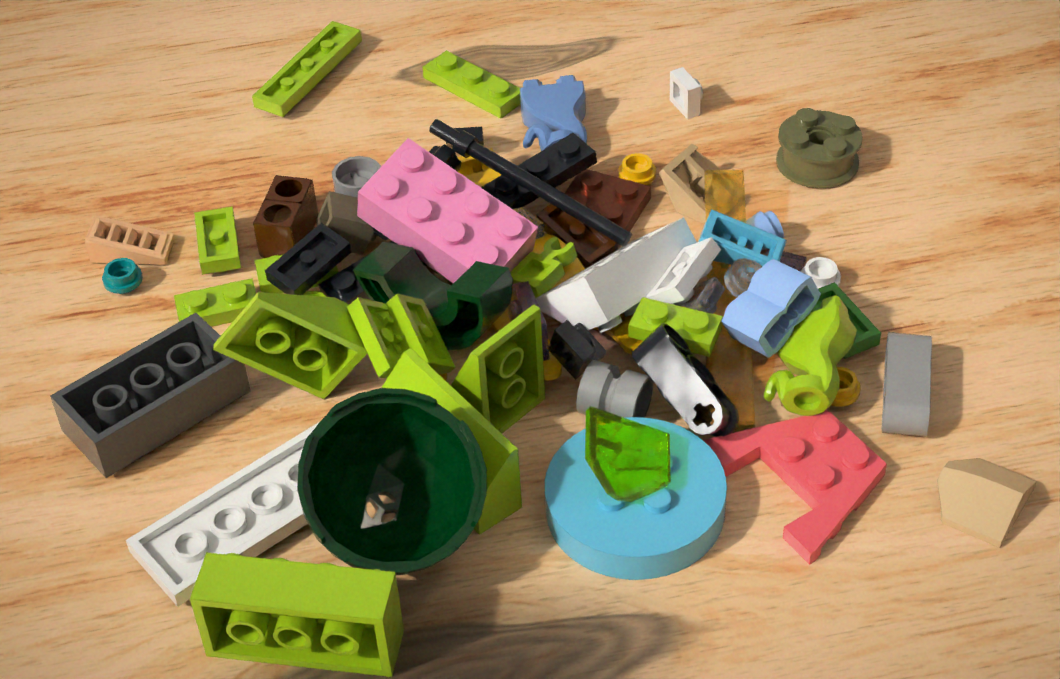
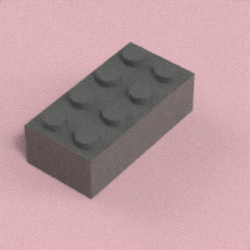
[50,313,250,478]

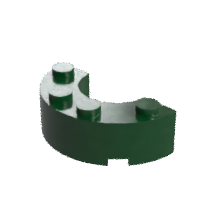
[353,241,513,350]

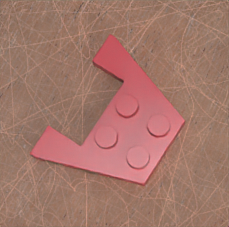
[703,410,887,565]

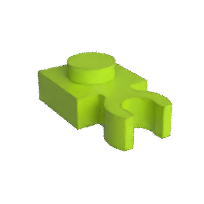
[510,237,577,298]

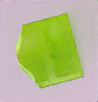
[585,406,671,502]

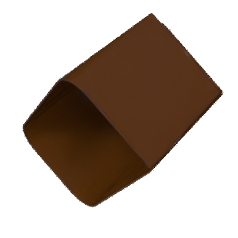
[253,175,319,258]

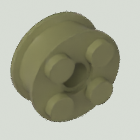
[776,108,863,188]

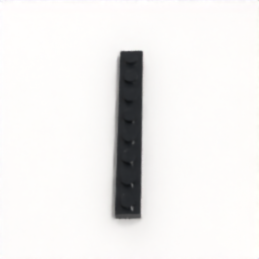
[318,133,597,304]

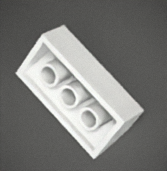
[532,217,697,333]

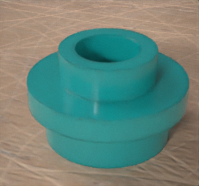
[102,258,143,294]

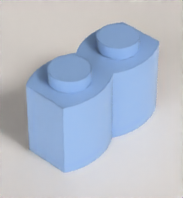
[721,259,821,358]

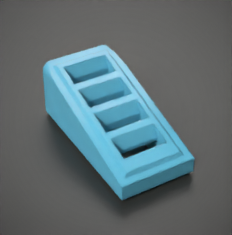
[698,209,787,270]

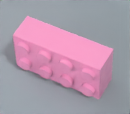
[357,138,538,283]

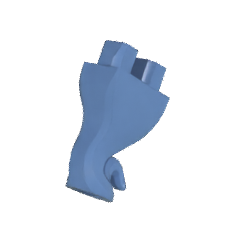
[520,75,587,151]

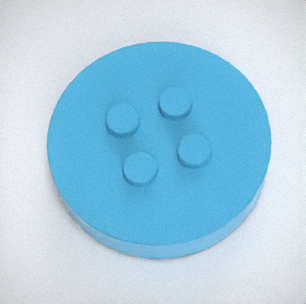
[545,417,727,580]

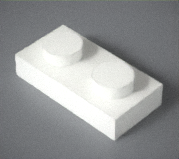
[646,237,721,306]

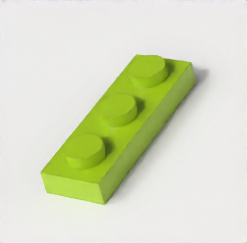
[422,50,521,119]

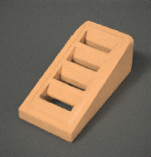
[85,217,175,265]

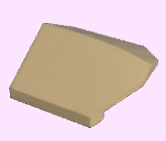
[659,144,745,224]
[937,458,1037,548]

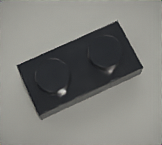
[265,223,351,295]

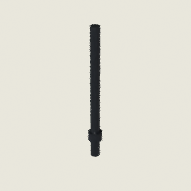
[429,119,632,247]

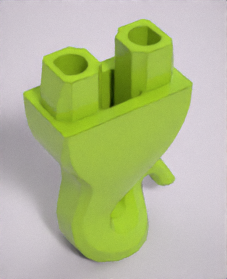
[764,295,857,416]

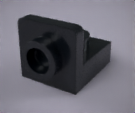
[547,320,606,380]

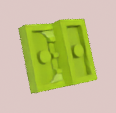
[347,294,456,378]

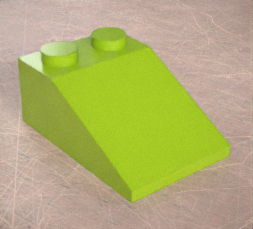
[213,292,368,399]
[451,304,545,433]

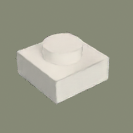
[670,67,703,120]

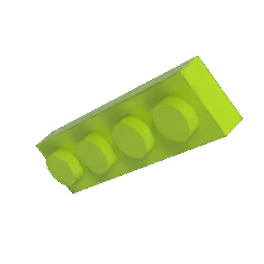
[252,21,362,117]

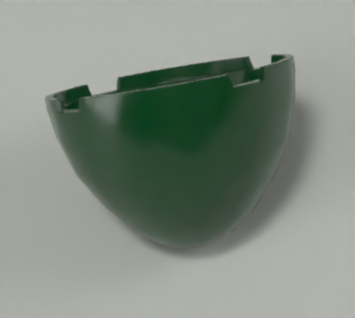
[297,388,487,575]

